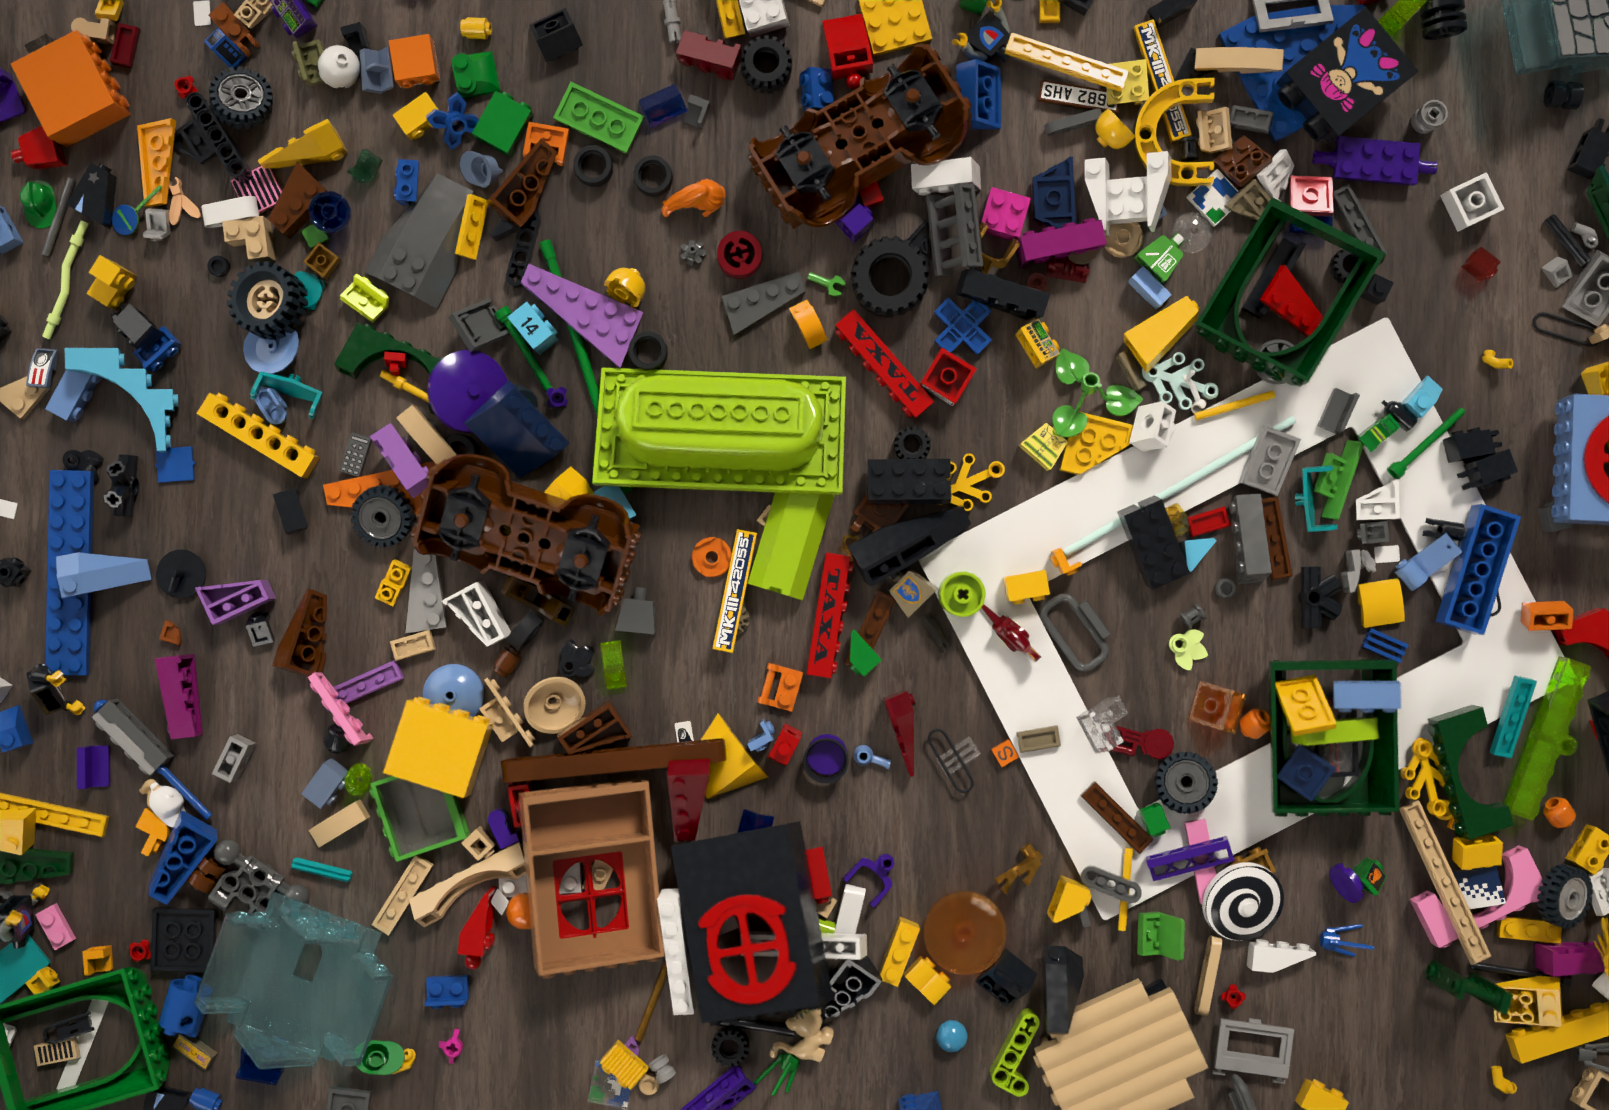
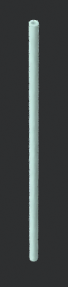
[1063,416,1296,557]

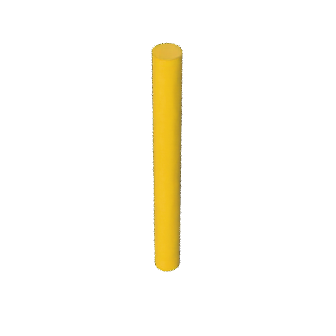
[1194,390,1275,421]
[1118,847,1133,931]

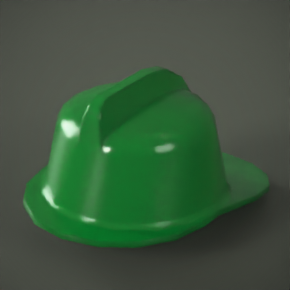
[20,180,57,229]
[355,1040,405,1075]

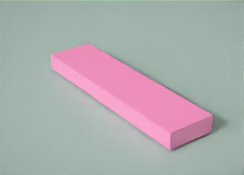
[1184,819,1217,904]

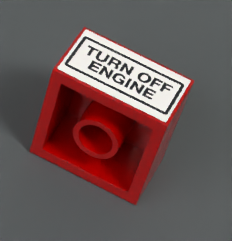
[920,348,977,406]

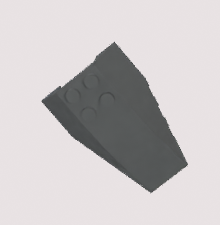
[365,173,474,309]

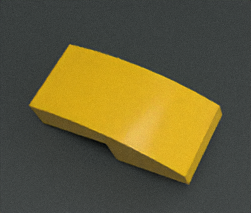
[375,559,412,607]

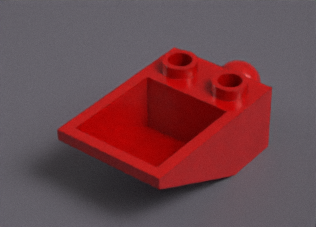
[822,14,873,90]
[458,886,497,970]

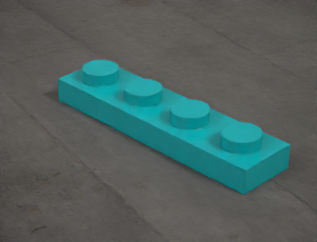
[1489,675,1537,758]

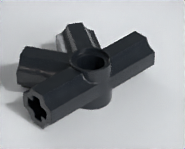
[104,454,139,517]
[1298,567,1342,628]

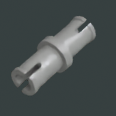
[663,0,681,44]

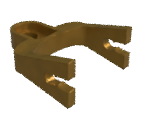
[979,221,1020,274]
[994,843,1043,894]

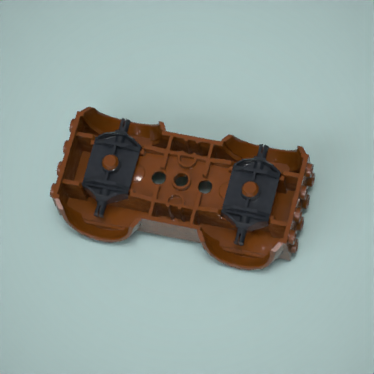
[748,44,972,229]
[411,454,642,615]

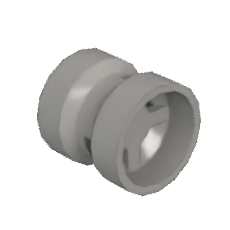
[648,1054,676,1084]

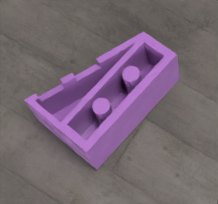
[370,423,429,498]
[195,580,276,625]

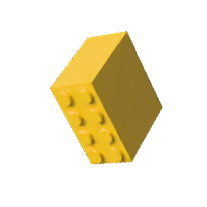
[383,696,494,798]

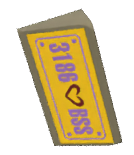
[172,1033,218,1070]

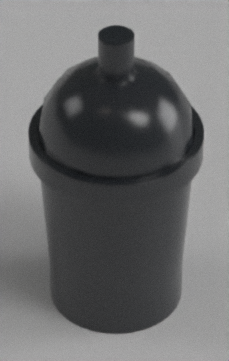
[1381,400,1418,432]

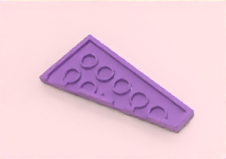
[521,264,643,368]

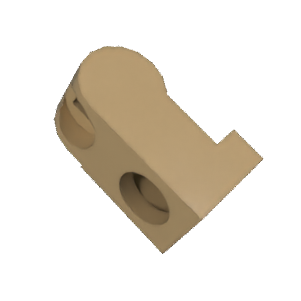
[71,18,117,45]

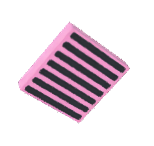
[231,166,282,214]

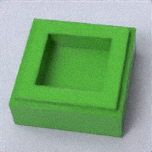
[301,221,330,250]

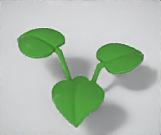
[1052,348,1143,438]

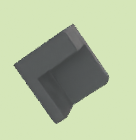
[684,94,711,129]

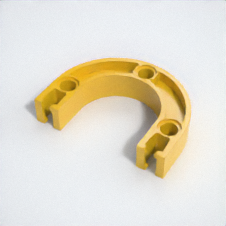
[1135,78,1214,186]

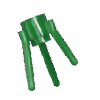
[754,1052,800,1096]

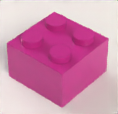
[979,187,1031,241]

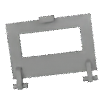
[1252,0,1334,32]
[1212,1018,1294,1084]

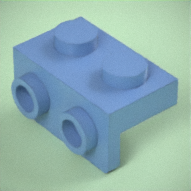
[747,718,775,752]

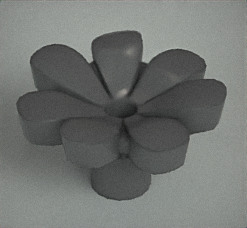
[680,240,707,266]

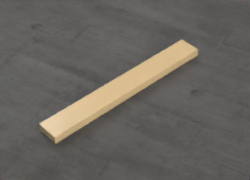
[1399,800,1491,964]

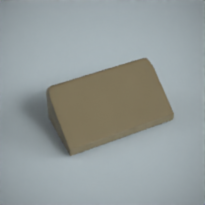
[1115,350,1147,392]

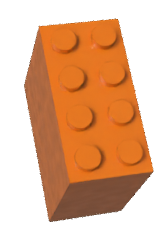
[10,30,131,148]

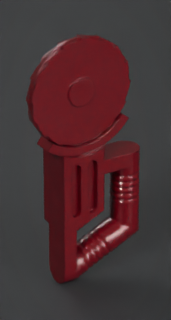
[1105,723,1174,759]

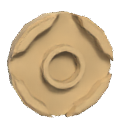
[1104,222,1144,258]

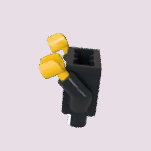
[27,664,85,716]

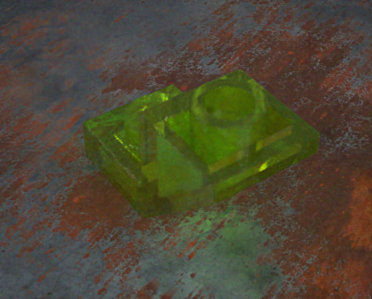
[600,640,627,689]

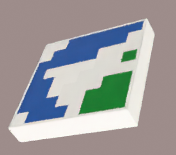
[1186,169,1239,227]

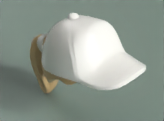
[139,779,186,828]

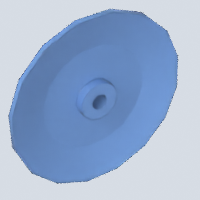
[243,327,299,374]

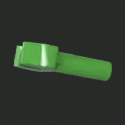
[807,272,845,297]

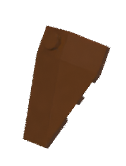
[486,138,557,228]
[272,589,327,677]

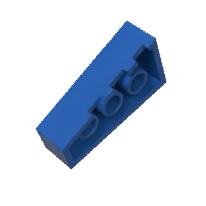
[149,810,218,905]

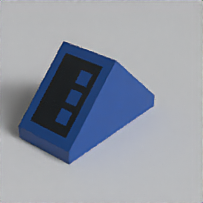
[204,28,247,70]

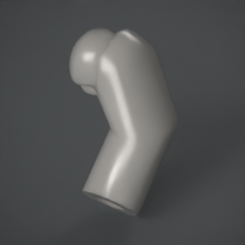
[1571,222,1598,249]

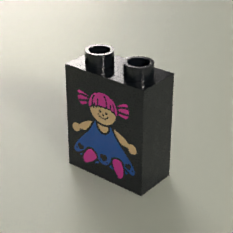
[1277,7,1419,145]

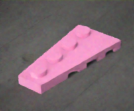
[308,672,374,745]

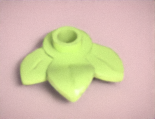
[1169,630,1208,670]

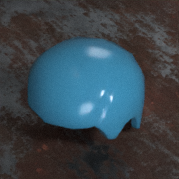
[935,1020,968,1052]

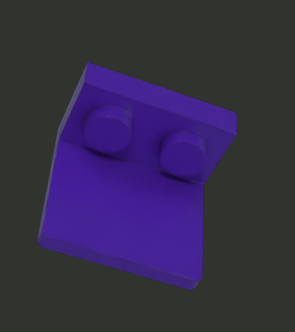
[0,67,27,123]

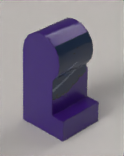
[488,808,522,849]

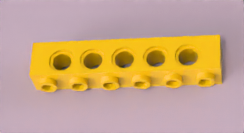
[196,392,320,479]

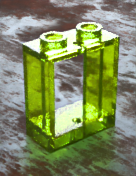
[1378,0,1427,37]

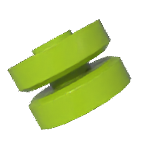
[938,571,986,617]

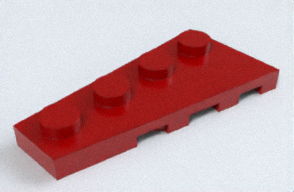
[1260,265,1324,337]

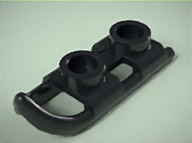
[43,1011,95,1044]

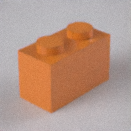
[1520,601,1574,631]

